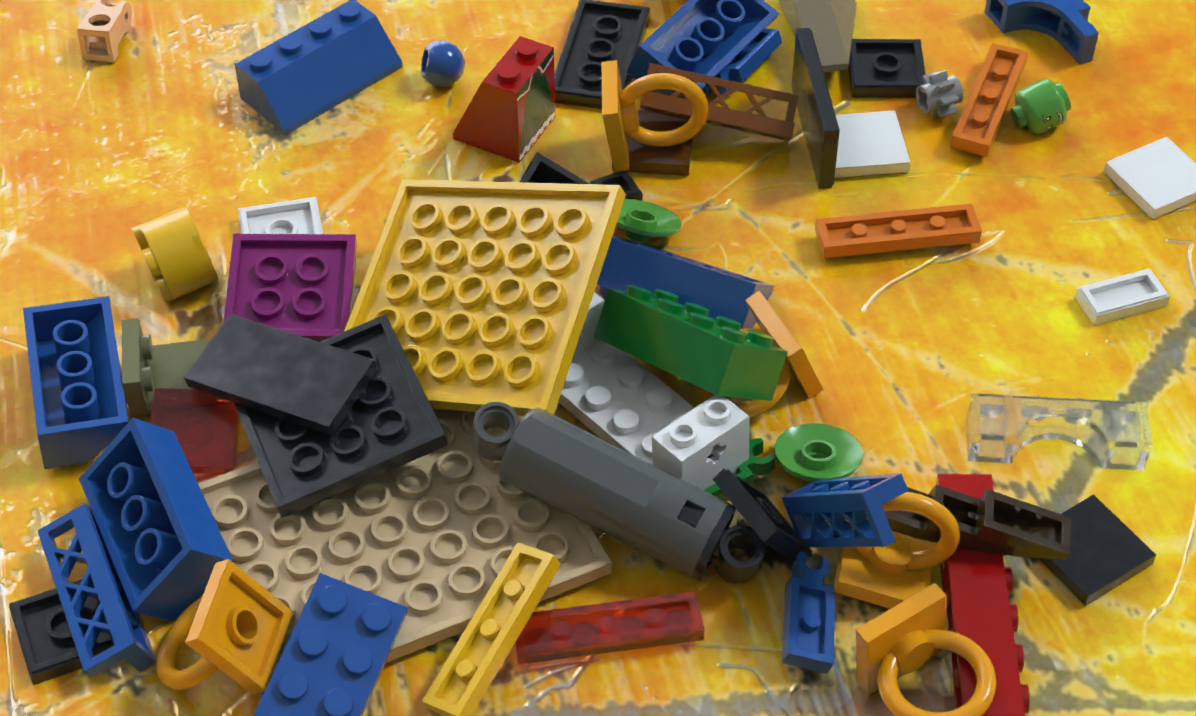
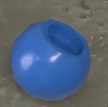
[421,40,465,87]

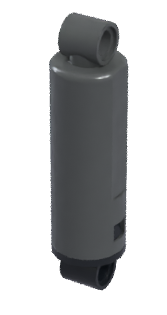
[473,402,766,584]

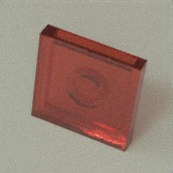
[150,388,241,475]

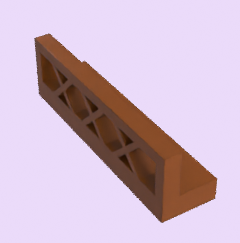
[640,63,799,141]

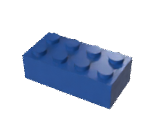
[79,418,233,622]

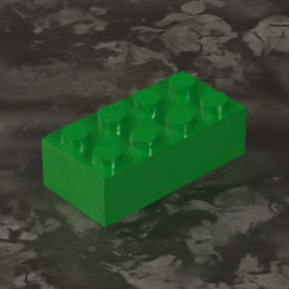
[593,285,788,401]

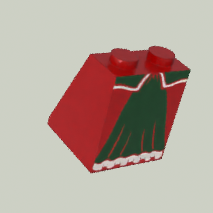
[453,36,556,163]

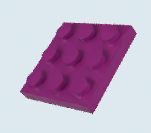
[223,234,357,342]

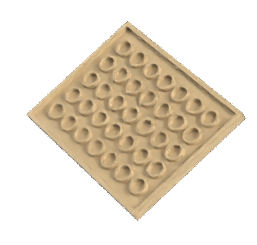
[198,408,612,699]

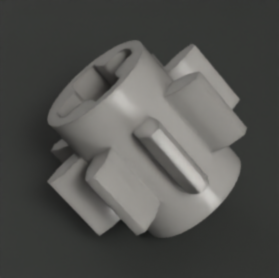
[916,70,963,119]

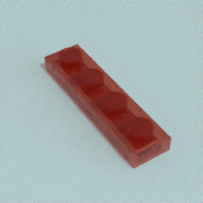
[515,591,705,665]

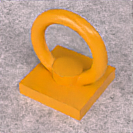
[601,60,709,172]
[693,291,823,418]
[833,492,960,609]
[156,559,293,695]
[856,583,996,716]

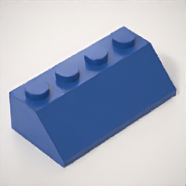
[235,0,403,135]
[626,0,779,97]
[597,236,774,329]
[23,296,128,469]

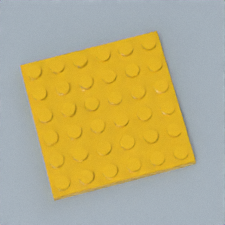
[344,179,626,416]

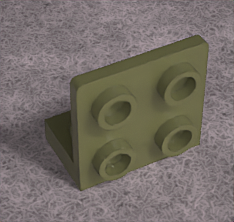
[122,318,218,417]

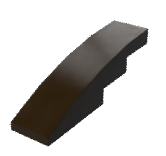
[884,484,1071,560]

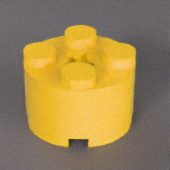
[131,207,218,304]

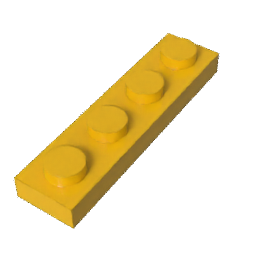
[422,542,561,716]

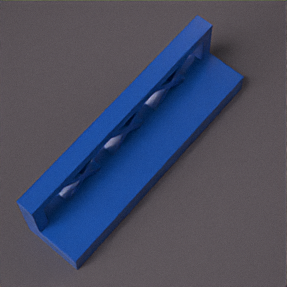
[781,473,909,547]
[37,503,156,678]

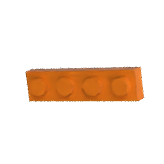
[950,43,1028,157]
[815,203,982,259]

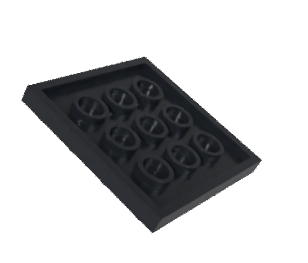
[234,314,449,518]

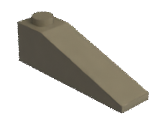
[779,0,856,72]

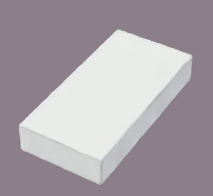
[1075,268,1170,326]

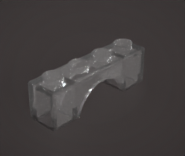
[966,393,1153,471]

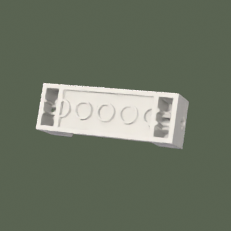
[558,292,750,490]

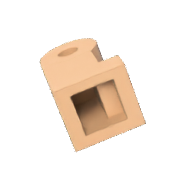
[77,0,132,63]

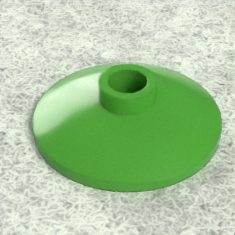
[616,199,682,242]
[774,423,863,482]

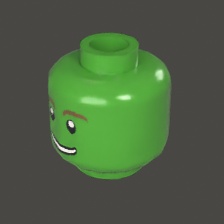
[1010,79,1071,135]

